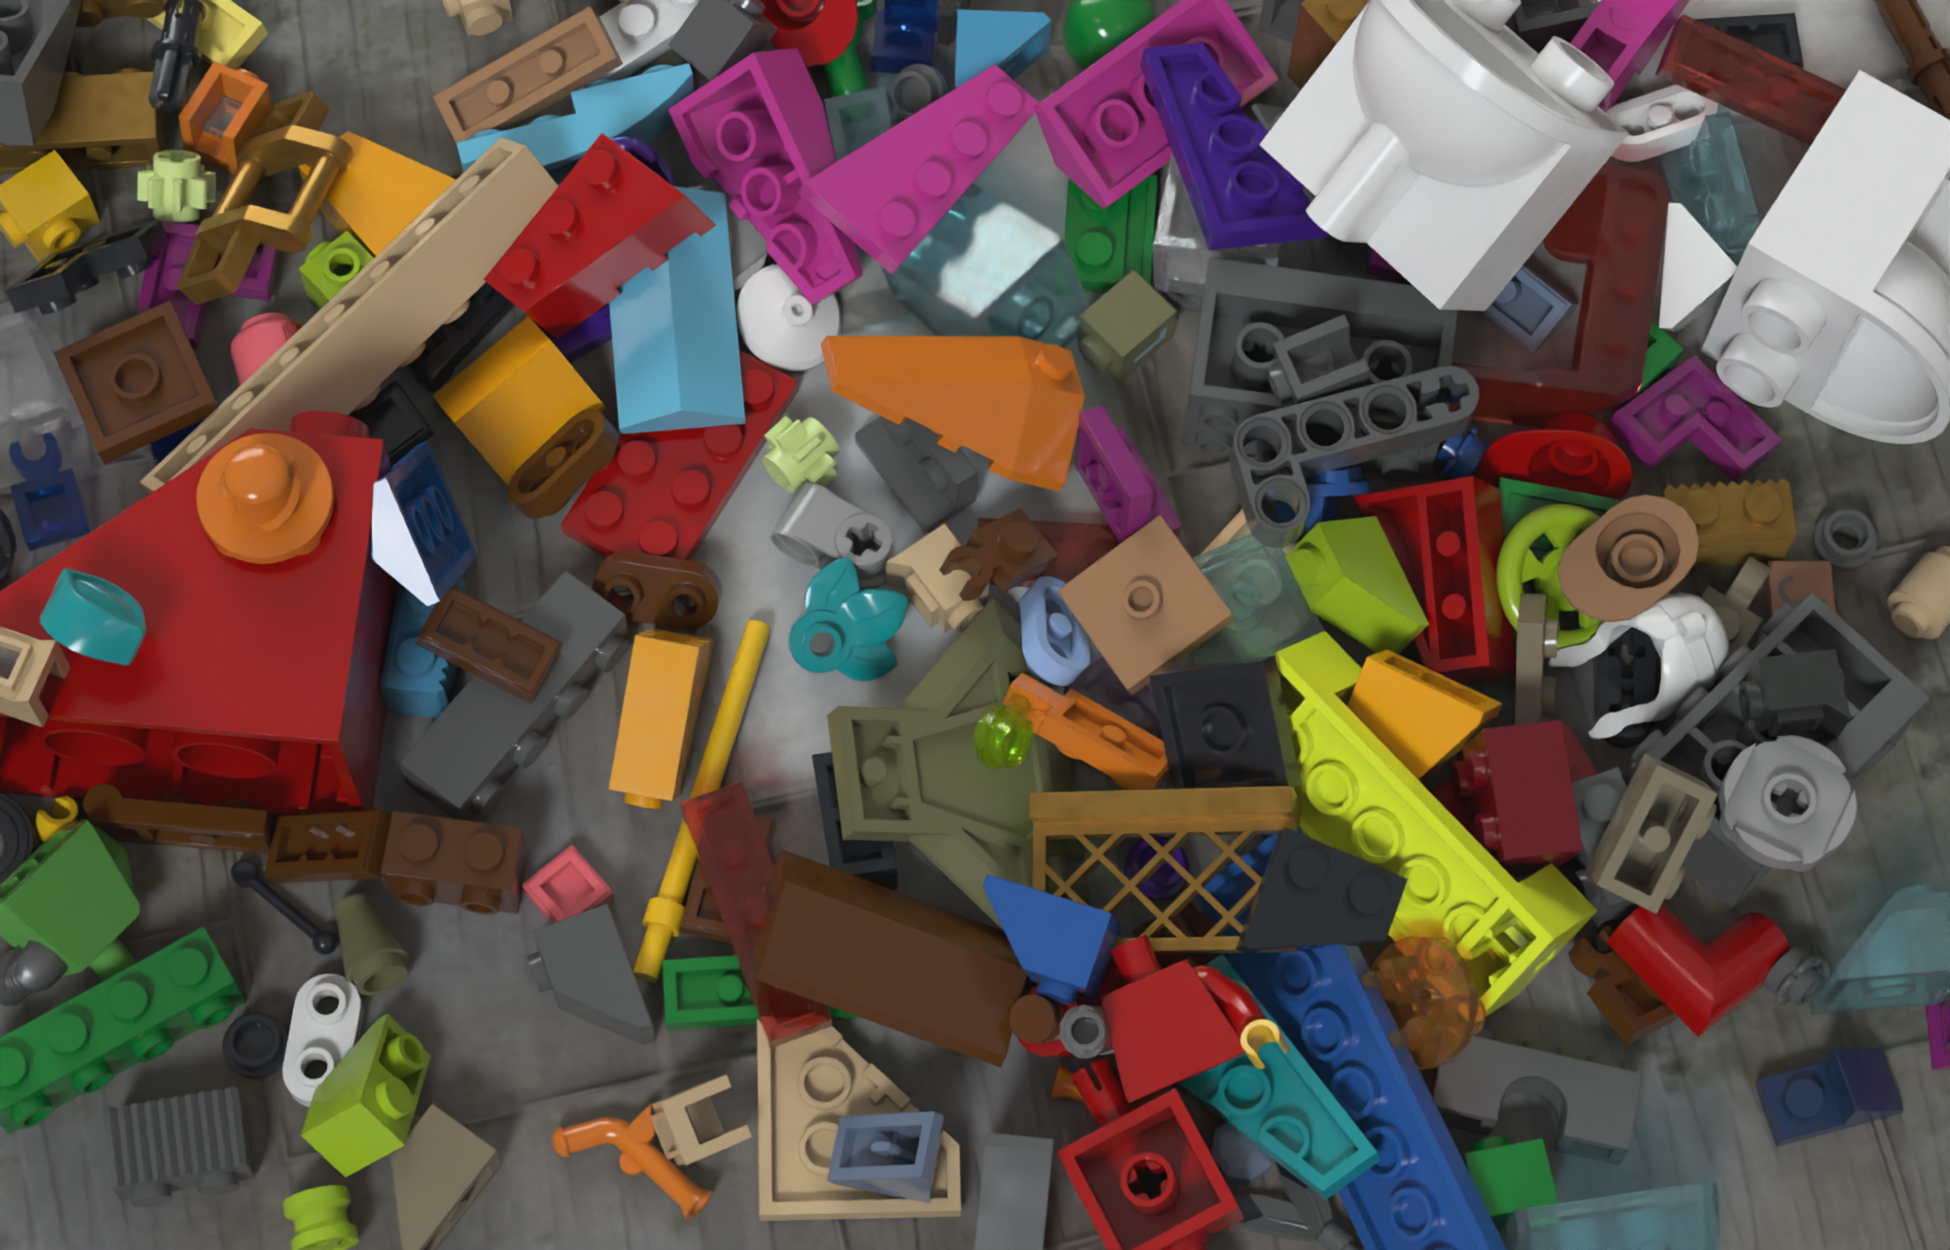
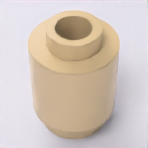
[1887,546,1950,639]

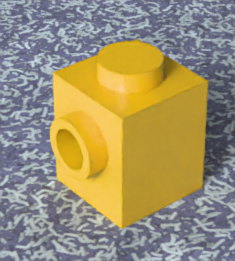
[0,150,100,261]

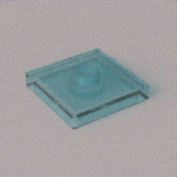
[1190,533,1324,666]

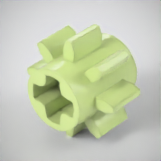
[137,150,216,223]
[762,416,840,493]

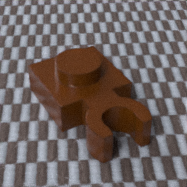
[939,507,1059,601]
[1568,925,1677,1045]

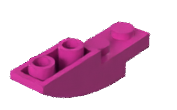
[1570,0,1690,113]

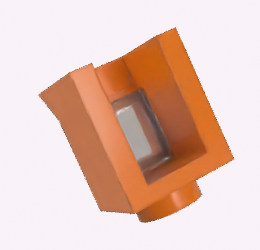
[178,61,272,175]

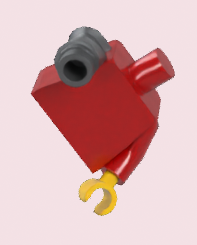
[1060,935,1289,1104]

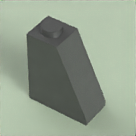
[974,1132,1054,1250]

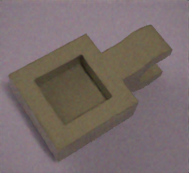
[1701,556,1772,658]

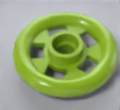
[1496,504,1603,651]

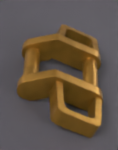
[177,91,353,305]

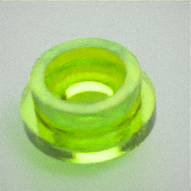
[974,704,1033,769]

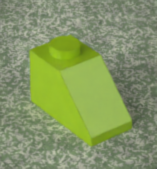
[1285,516,1429,654]

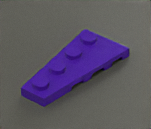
[1140,43,1328,250]

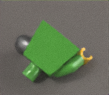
[0,796,140,1006]

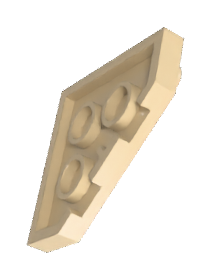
[757,1018,961,1221]

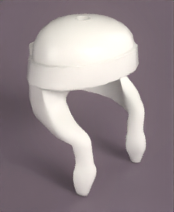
[1548,592,1729,739]

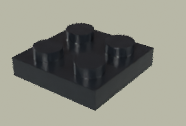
[1150,655,1302,789]

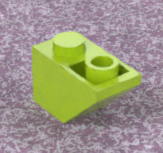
[300,1013,431,1178]

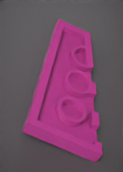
[797,64,1039,274]

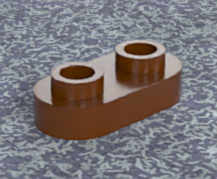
[507,409,619,519]
[592,551,722,629]

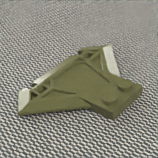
[827,598,1091,930]

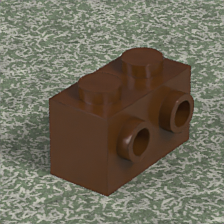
[381,811,529,915]

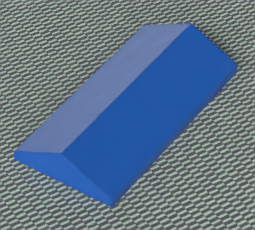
[370,441,478,606]

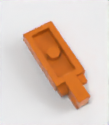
[999,672,1170,790]

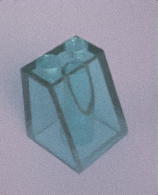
[880,184,1090,348]

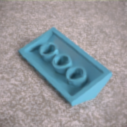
[609,186,746,434]

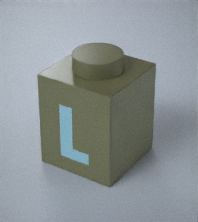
[1077,269,1177,383]

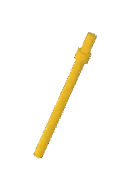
[633,620,771,983]

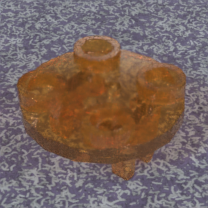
[1360,936,1486,1069]

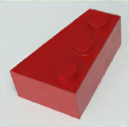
[483,133,716,340]
[1354,476,1516,684]

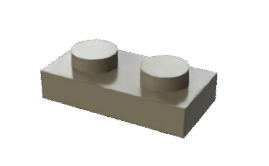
[1515,594,1558,725]

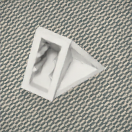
[1659,203,1737,333]

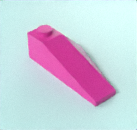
[668,48,863,304]

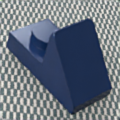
[1755,1048,1904,1147]

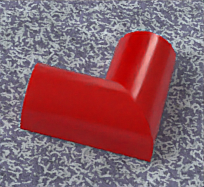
[1606,902,1790,1038]

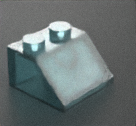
[1809,885,1950,1015]

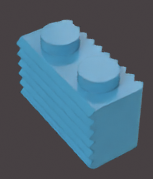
[379,577,467,719]

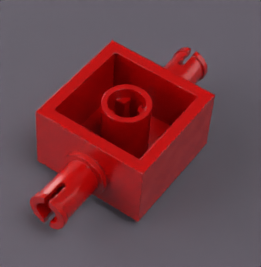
[1056,1058,1244,1250]

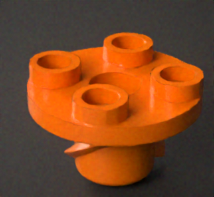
[196,433,334,564]

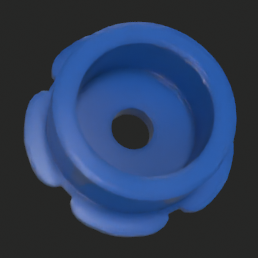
[1435,426,1490,479]

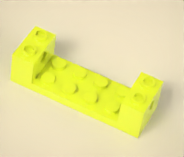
[1274,631,1598,1024]

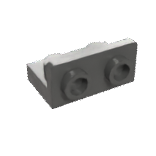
[855,416,978,532]

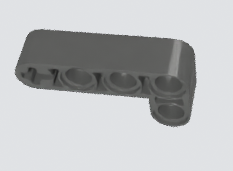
[1230,366,1479,548]

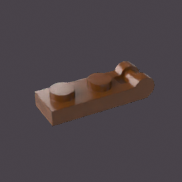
[83,784,274,855]

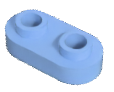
[1020,576,1090,686]

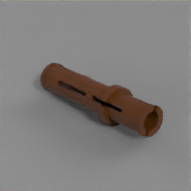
[1874,0,1950,120]

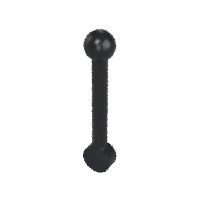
[231,859,338,955]

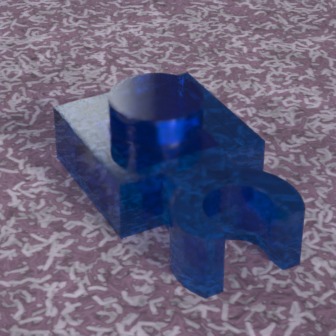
[9,432,91,551]

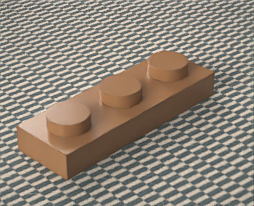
[433,6,623,144]

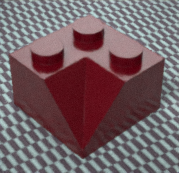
[1450,720,1583,873]

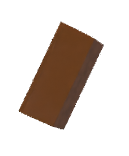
[753,850,1027,1068]

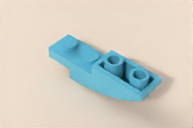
[456,63,694,186]

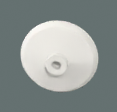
[736,264,842,371]

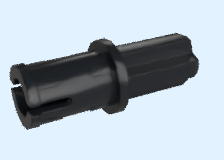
[149,0,206,114]

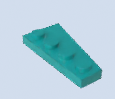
[1178,954,1380,1200]

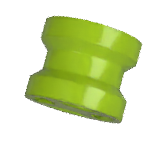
[282,1185,360,1250]

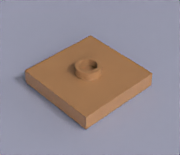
[1057,515,1236,695]

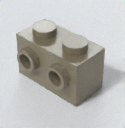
[1585,753,1718,914]

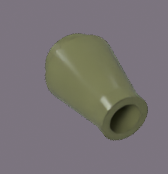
[333,893,408,996]

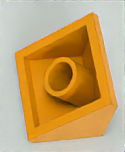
[433,316,607,485]

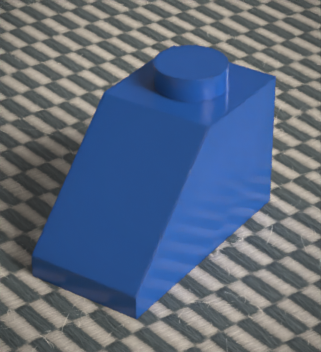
[983,874,1122,1006]

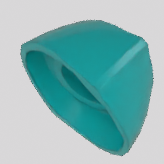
[40,568,146,665]

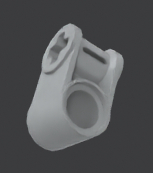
[770,482,894,590]

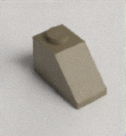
[391,1104,502,1250]

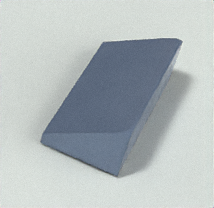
[1481,262,1579,353]

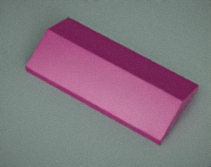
[1033,0,1279,209]

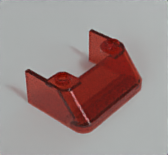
[1449,165,1669,428]

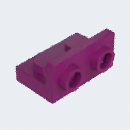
[1075,406,1181,544]

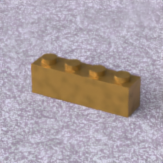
[0,68,166,175]

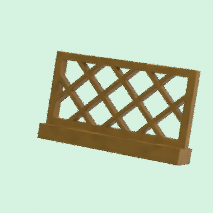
[1029,786,1300,954]

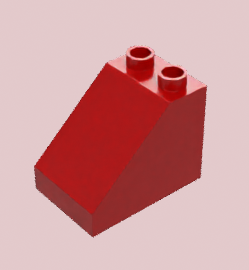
[0,411,399,818]

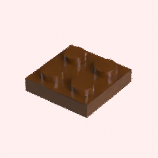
[54,300,219,464]

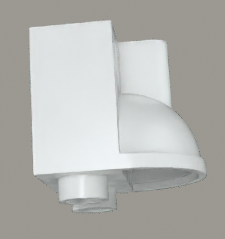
[1259,0,1629,311]
[1700,70,1950,444]

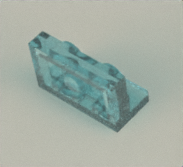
[1658,112,1760,256]

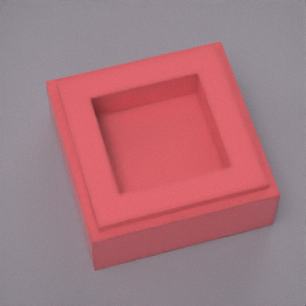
[521,845,615,924]

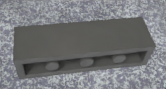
[399,570,629,821]

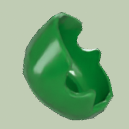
[1062,0,1156,68]

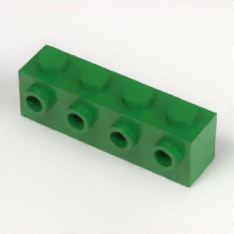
[0,926,246,1134]

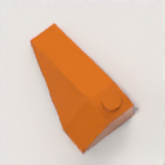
[820,336,1085,492]

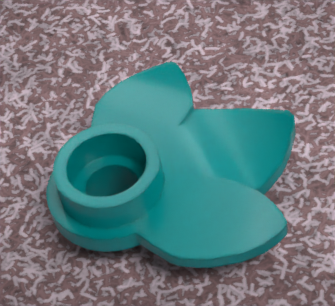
[788,557,908,681]

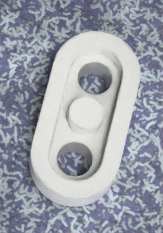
[1606,83,1718,162]
[282,974,364,1107]

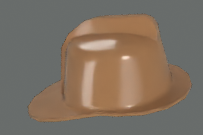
[1557,494,1699,622]

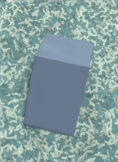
[827,1111,944,1203]

